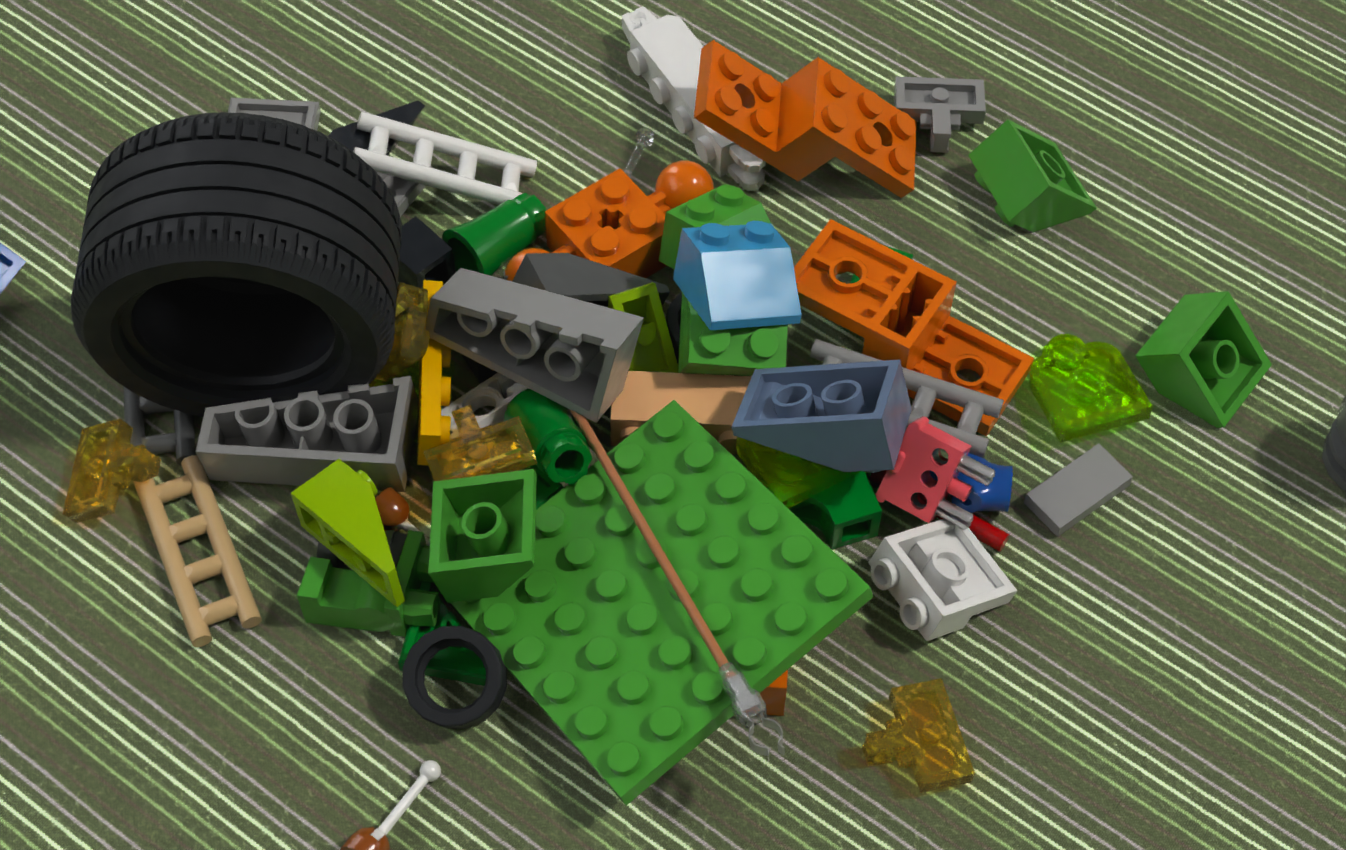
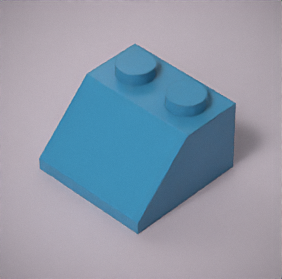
[673,221,802,330]

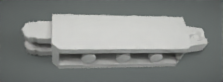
[622,6,766,192]

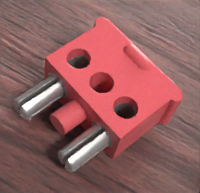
[875,416,995,530]

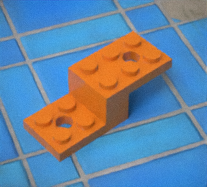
[694,40,917,198]
[794,219,1034,437]

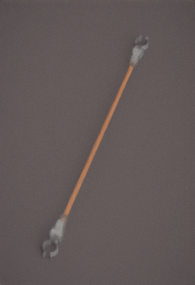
[503,271,785,762]

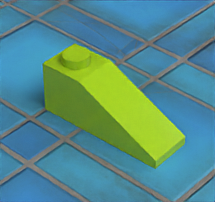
[291,459,405,607]

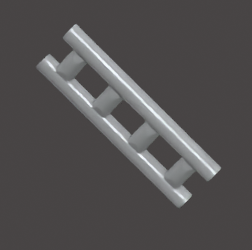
[810,339,1004,458]

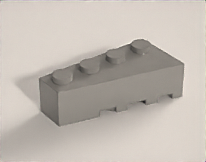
[424,268,644,423]
[195,376,419,492]

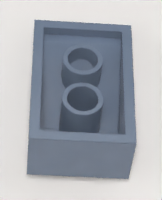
[731,360,912,473]

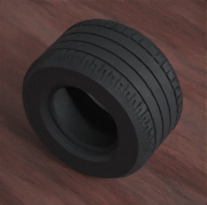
[71,112,402,417]

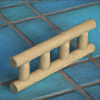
[133,455,262,647]

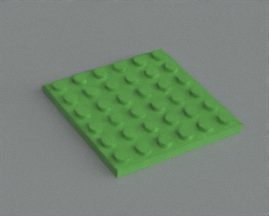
[439,400,874,806]

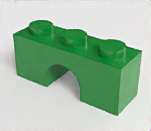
[767,467,882,550]

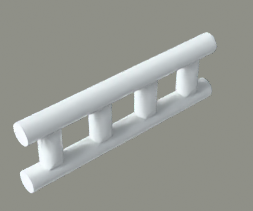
[353,111,537,205]

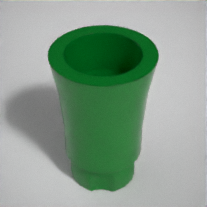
[442,193,546,276]
[504,388,592,485]

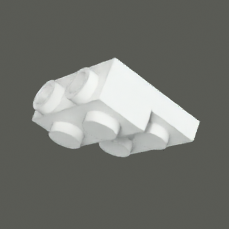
[868,519,1018,641]

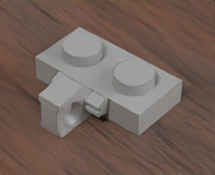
[894,76,986,153]

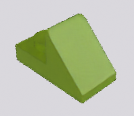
[608,282,678,373]

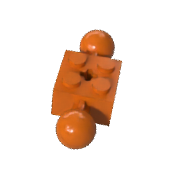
[505,160,714,281]

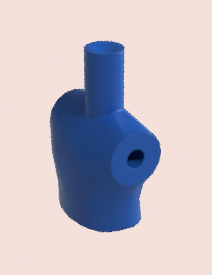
[930,453,1013,513]

